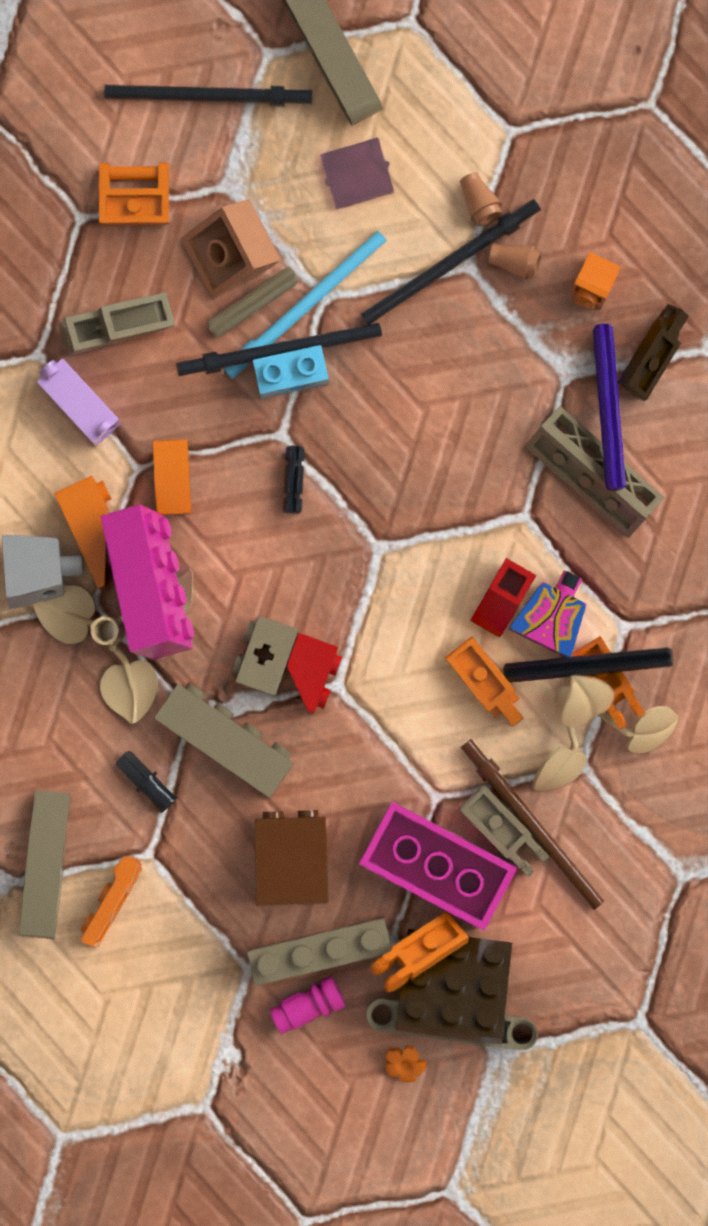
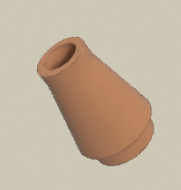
[459,172,502,226]
[488,244,542,280]

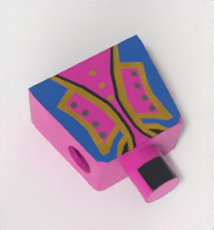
[509,570,586,658]

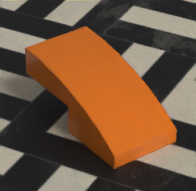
[153,439,192,515]

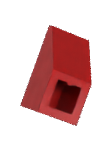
[470,558,537,638]
[287,633,342,714]

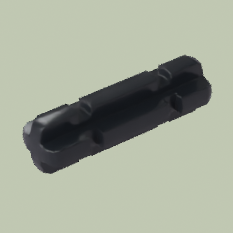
[283,445,305,514]

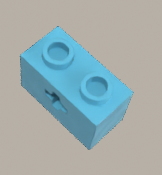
[253,345,329,399]

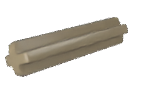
[207,267,299,338]

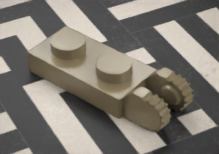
[458,784,550,877]

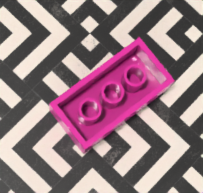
[101,504,194,660]
[359,801,517,931]

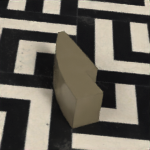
[59,292,175,357]

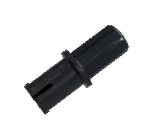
[116,751,177,813]

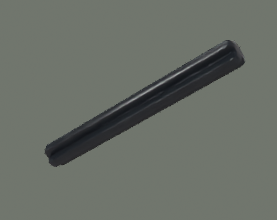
[503,647,674,683]

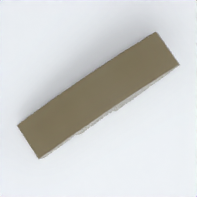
[19,790,71,940]

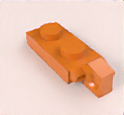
[445,636,524,727]

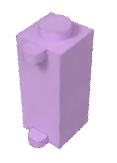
[37,358,122,447]

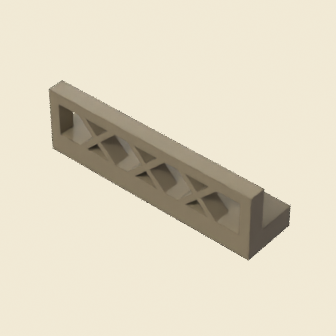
[525,406,664,538]

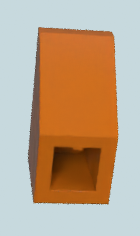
[569,252,621,310]

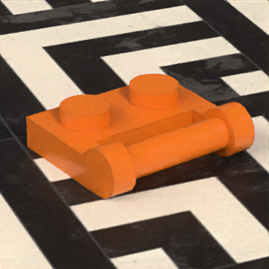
[99,163,170,225]

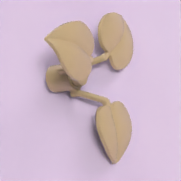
[33,565,193,724]
[532,676,679,791]

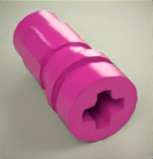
[270,975,347,1034]

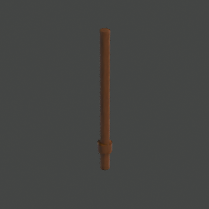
[460,739,604,910]

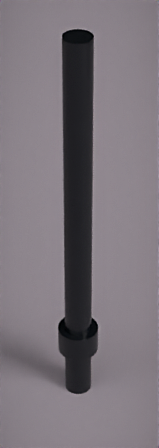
[104,85,312,107]
[361,199,541,325]
[176,323,382,376]

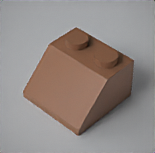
[181,199,281,299]

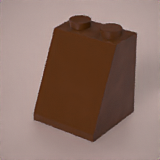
[255,810,329,906]

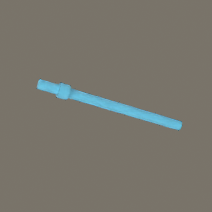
[223,231,386,379]

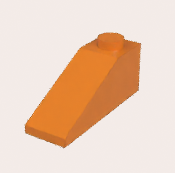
[54,476,112,590]

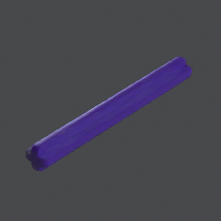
[593,324,626,491]

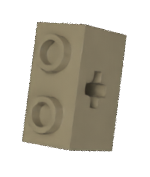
[232,616,299,696]

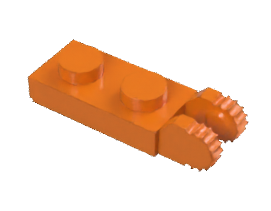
[572,636,646,730]
[80,855,143,947]
[370,911,469,992]

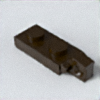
[618,304,689,401]

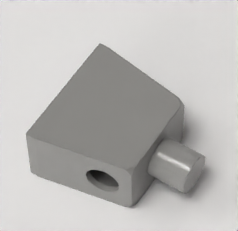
[2,535,84,609]

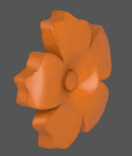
[385,1045,427,1083]

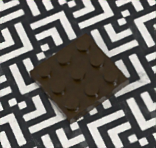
[395,929,512,1045]

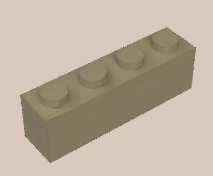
[154,682,294,798]
[247,916,391,986]

